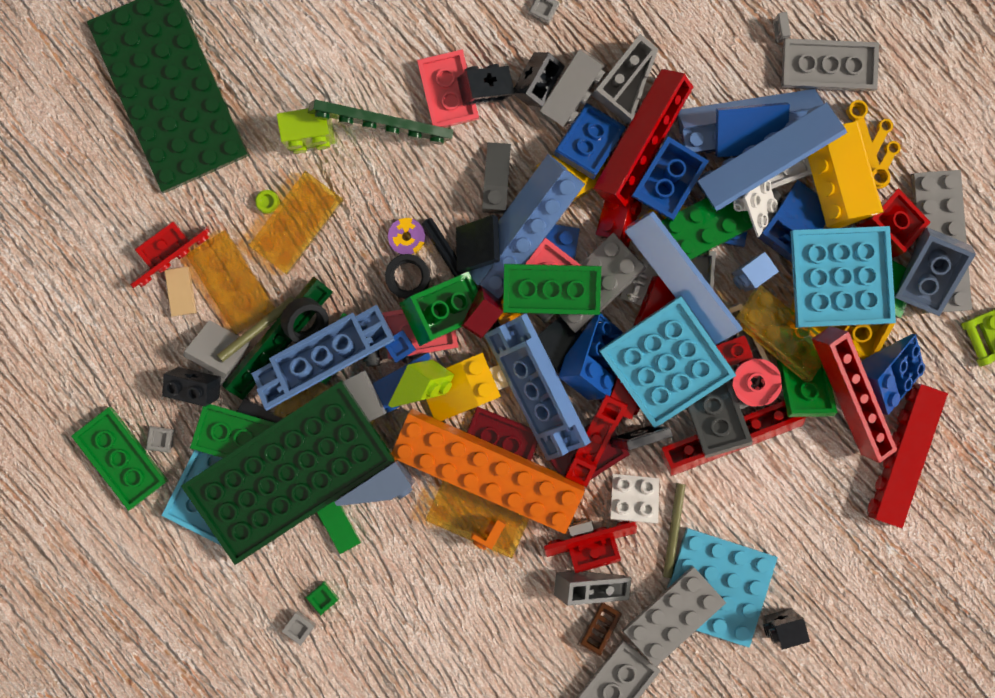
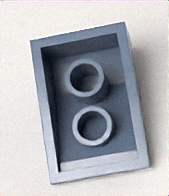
[895,227,976,316]
[334,460,415,506]

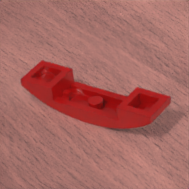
[565,394,628,487]

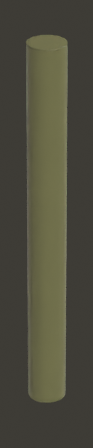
[216,296,294,362]
[663,483,686,578]

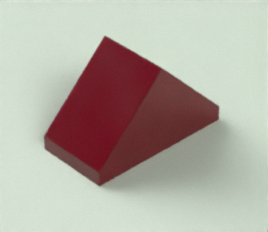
[461,286,503,339]

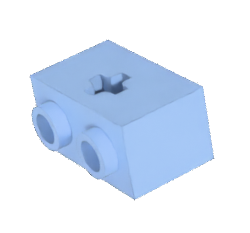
[732,252,779,292]

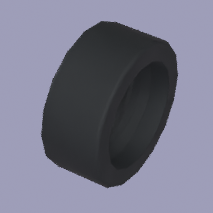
[385,254,430,299]
[281,297,329,343]

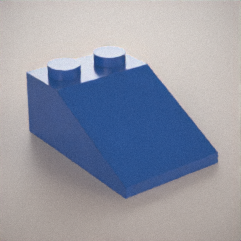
[631,136,709,221]

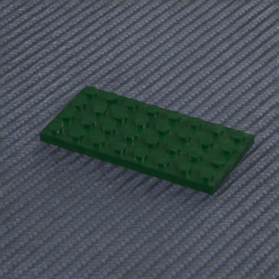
[87,0,249,193]
[181,380,395,565]

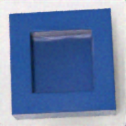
[385,330,416,363]

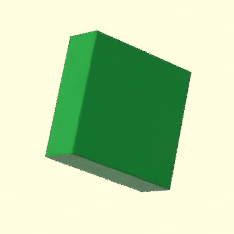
[305,581,339,616]

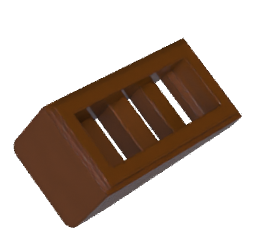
[578,603,622,656]

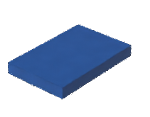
[715,102,790,157]
[553,103,626,180]

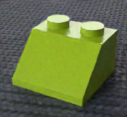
[388,359,454,408]

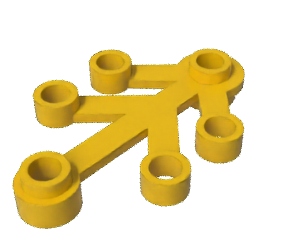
[846,100,901,189]

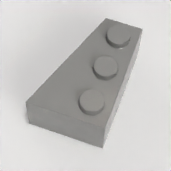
[591,34,658,124]
[540,49,607,127]

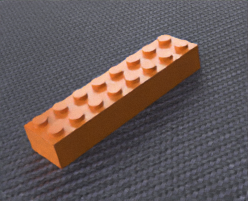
[391,409,585,534]

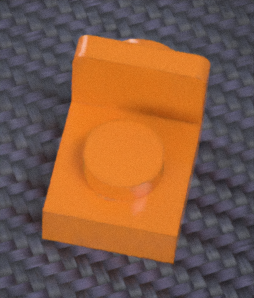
[471,517,506,550]

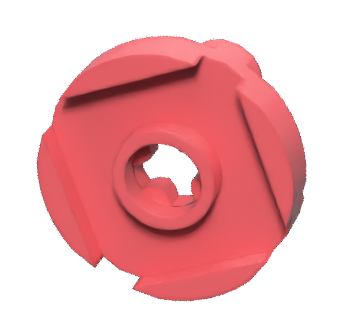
[732,358,782,407]

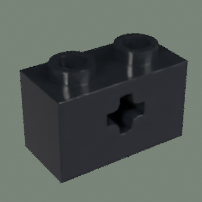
[514,52,565,107]
[457,64,515,106]
[162,367,221,407]
[763,608,810,650]

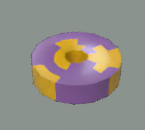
[388,218,426,255]

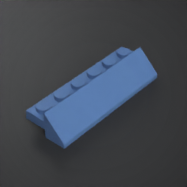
[677,89,824,153]
[696,102,847,211]
[468,154,585,299]
[625,211,743,345]
[251,305,395,411]
[484,313,591,461]

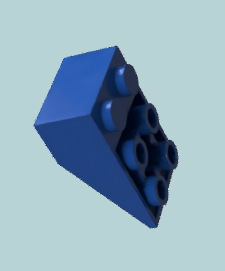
[756,180,826,263]
[559,313,623,400]
[862,333,925,415]

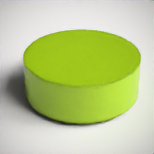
[255,190,280,214]

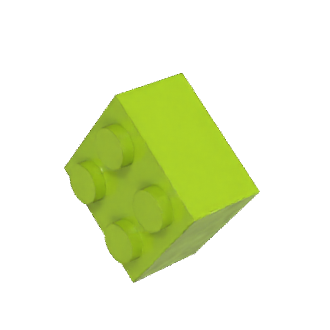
[277,108,336,154]

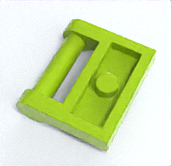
[961,309,995,367]

